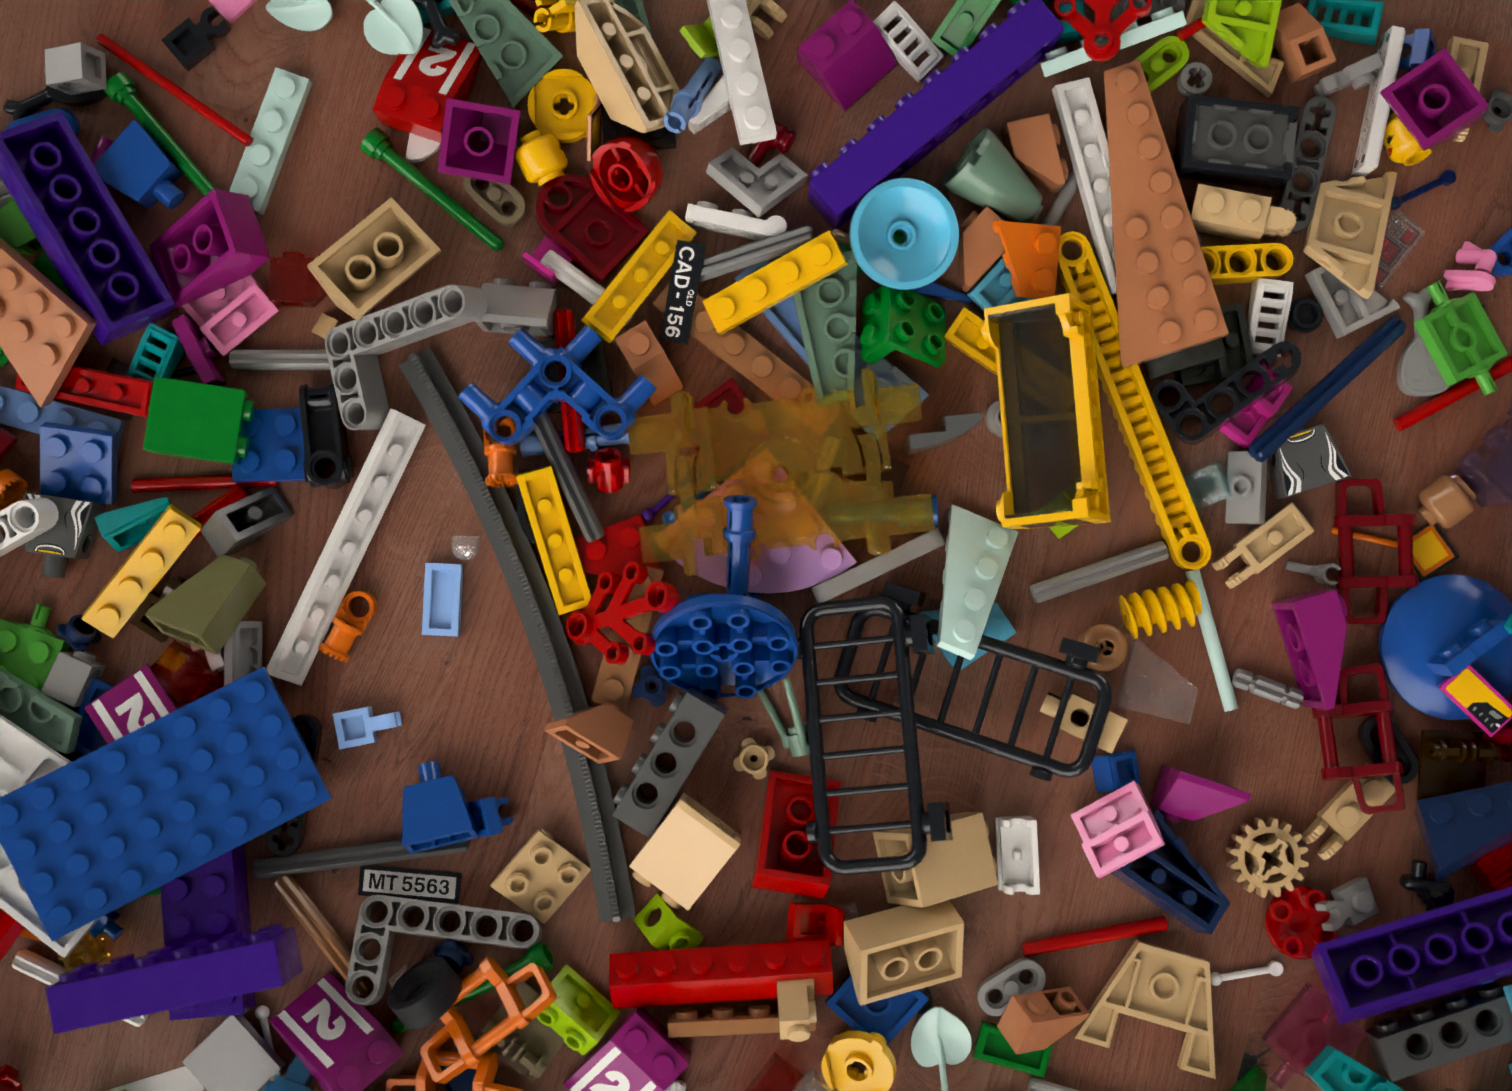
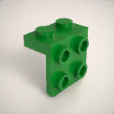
[860,285,946,368]

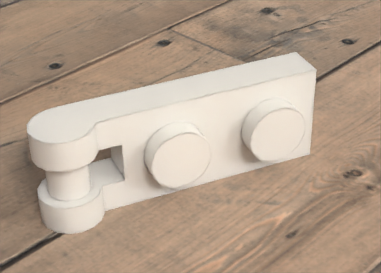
[685,201,787,241]

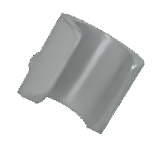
[1285,561,1341,585]

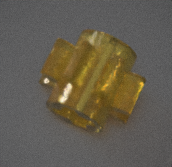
[58,932,110,973]

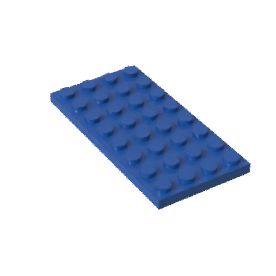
[0,667,332,942]

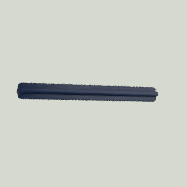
[1248,316,1406,462]

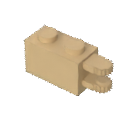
[1190,184,1297,244]

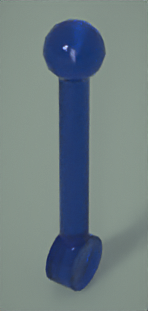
[1390,170,1457,210]

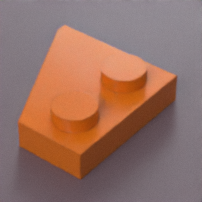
[992,221,1061,299]

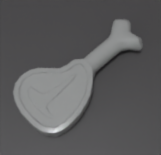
[1396,288,1449,397]

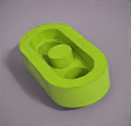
[1133,36,1189,94]

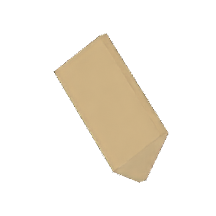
[307,197,441,321]

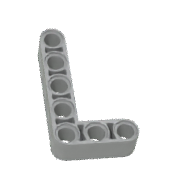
[325,285,488,430]
[345,895,542,1005]

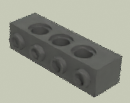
[612,686,729,838]
[1365,983,1512,1082]

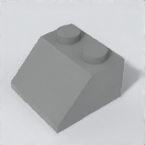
[474,278,559,338]

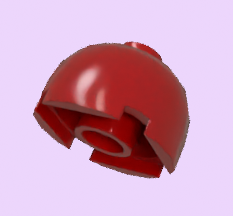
[590,135,664,212]

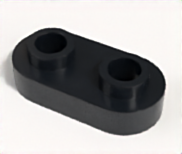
[1358,716,1419,784]

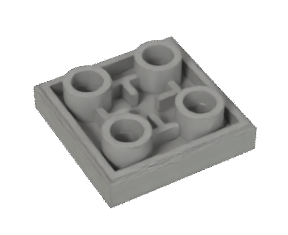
[182,1014,286,1091]

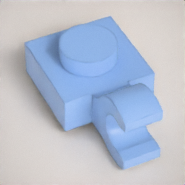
[332,706,403,750]

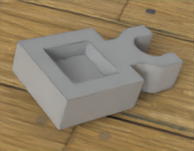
[1312,53,1384,97]
[1314,877,1379,931]

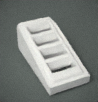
[873,1,944,83]
[688,75,732,134]
[1247,278,1294,358]

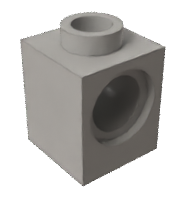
[44,42,107,95]
[41,650,106,707]

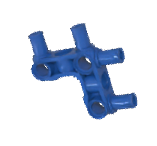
[458,325,657,446]

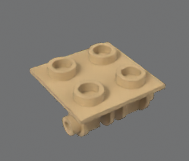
[490,828,591,924]

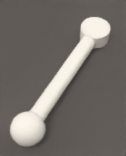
[1210,961,1284,986]
[255,1005,283,1081]

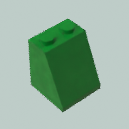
[143,376,255,466]

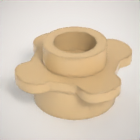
[733,737,775,780]

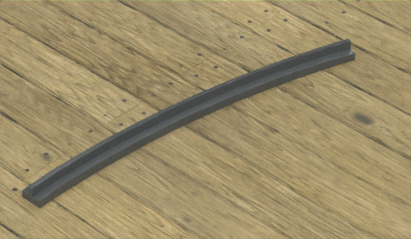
[399,347,637,922]

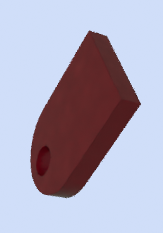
[536,174,650,284]

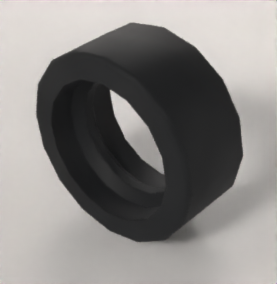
[388,956,462,1029]

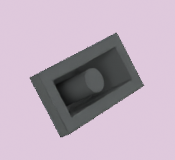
[200,486,293,557]

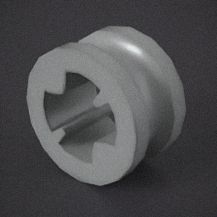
[1176,62,1212,98]

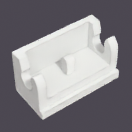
[994,816,1040,895]

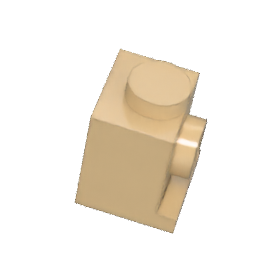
[777,978,817,1042]

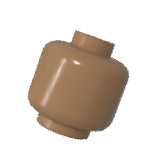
[1418,475,1476,528]
[1077,624,1128,671]

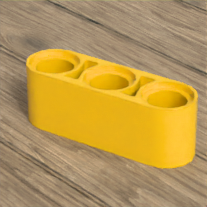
[1201,243,1294,285]

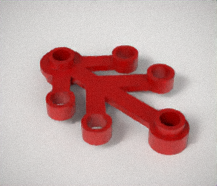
[1054,0,1152,62]
[566,561,679,665]

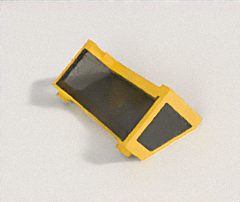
[981,293,1111,530]

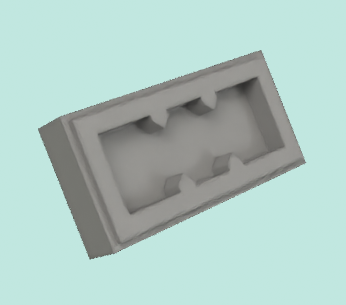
[1225,451,1268,525]
[224,621,262,686]

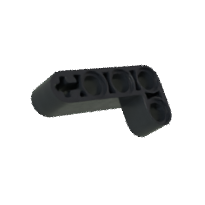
[1153,342,1301,445]

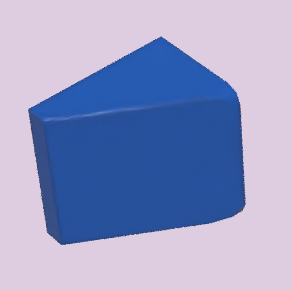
[1092,749,1141,792]

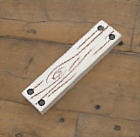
[1352,26,1406,176]

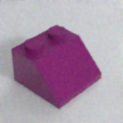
[797,0,898,112]
[1380,48,1489,151]

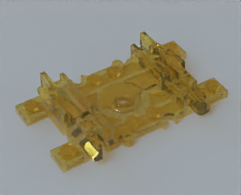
[628,368,935,576]

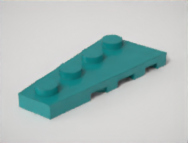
[1304,1044,1405,1091]

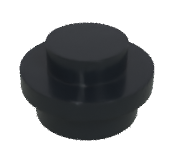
[1287,297,1323,334]

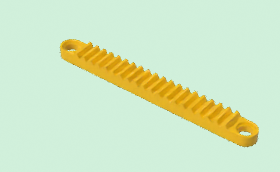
[1057,231,1211,570]

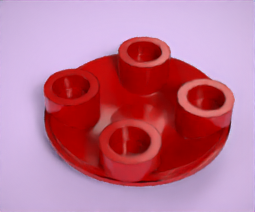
[1265,885,1338,959]

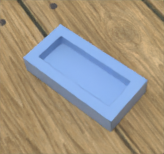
[422,563,464,637]

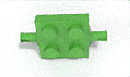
[1413,280,1508,396]
[0,603,70,698]

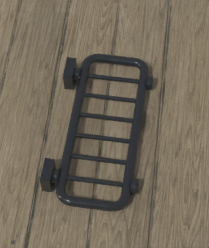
[834,582,1113,782]
[796,596,953,875]

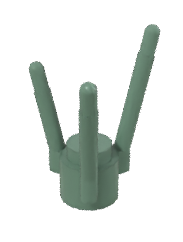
[758,677,810,757]

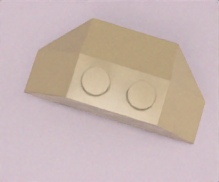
[575,0,679,133]

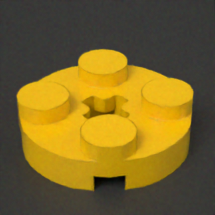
[527,69,596,144]
[821,1031,897,1091]

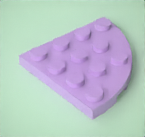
[654,449,857,594]

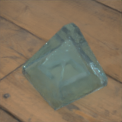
[1183,461,1231,510]

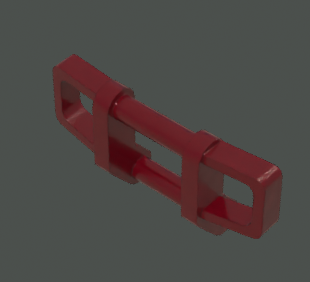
[1334,479,1418,624]
[1312,664,1406,815]

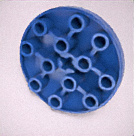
[1378,574,1512,720]
[650,592,798,700]

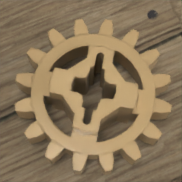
[1225,817,1309,898]

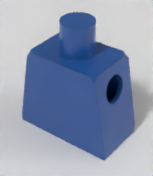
[93,120,185,210]
[402,761,479,854]

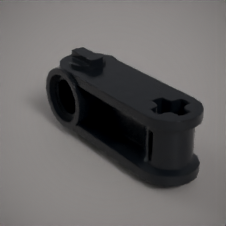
[299,381,354,489]

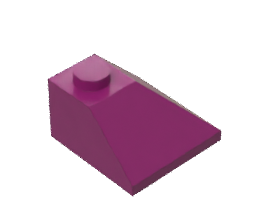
[437,98,520,184]
[1150,764,1251,824]

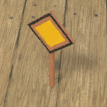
[587,93,602,161]

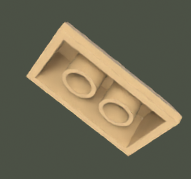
[844,900,964,1006]

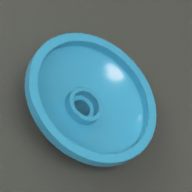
[850,178,959,290]

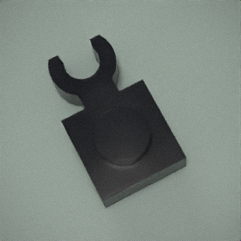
[161,6,231,72]

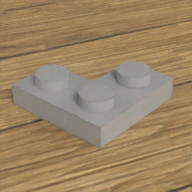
[706,147,807,217]

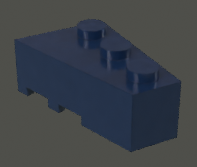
[1415,781,1512,884]
[1111,808,1230,934]

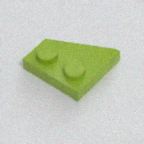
[1202,0,1282,69]

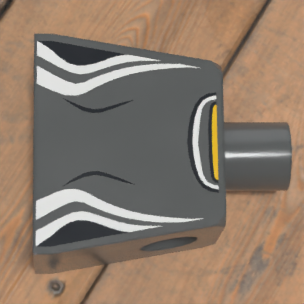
[1268,414,1351,500]
[23,492,106,579]

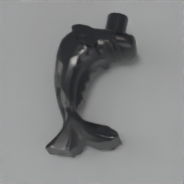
[1399,859,1455,911]

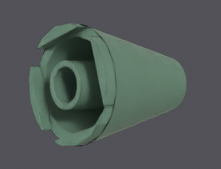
[941,128,1043,223]

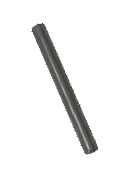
[252,840,470,879]

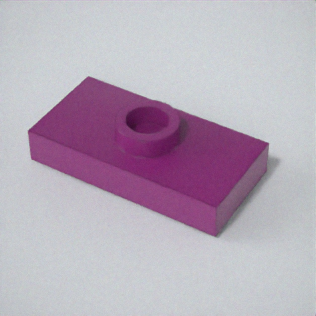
[172,315,227,386]

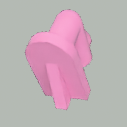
[1443,242,1497,292]

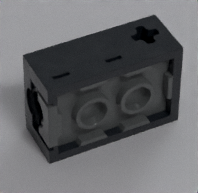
[1173,95,1299,189]

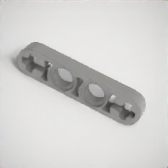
[811,528,945,603]

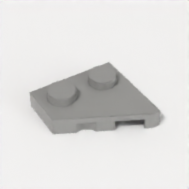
[1305,266,1400,339]

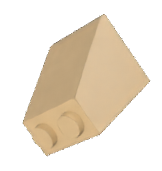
[629,792,741,910]
[873,812,998,908]

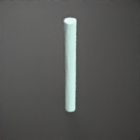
[1185,569,1239,712]

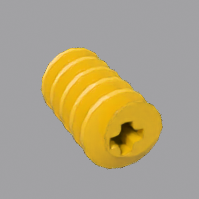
[1119,580,1202,639]

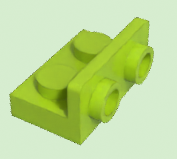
[534,964,621,1055]

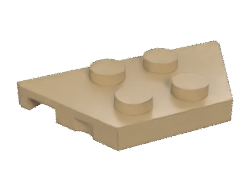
[1303,171,1397,299]

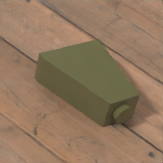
[145,554,267,655]

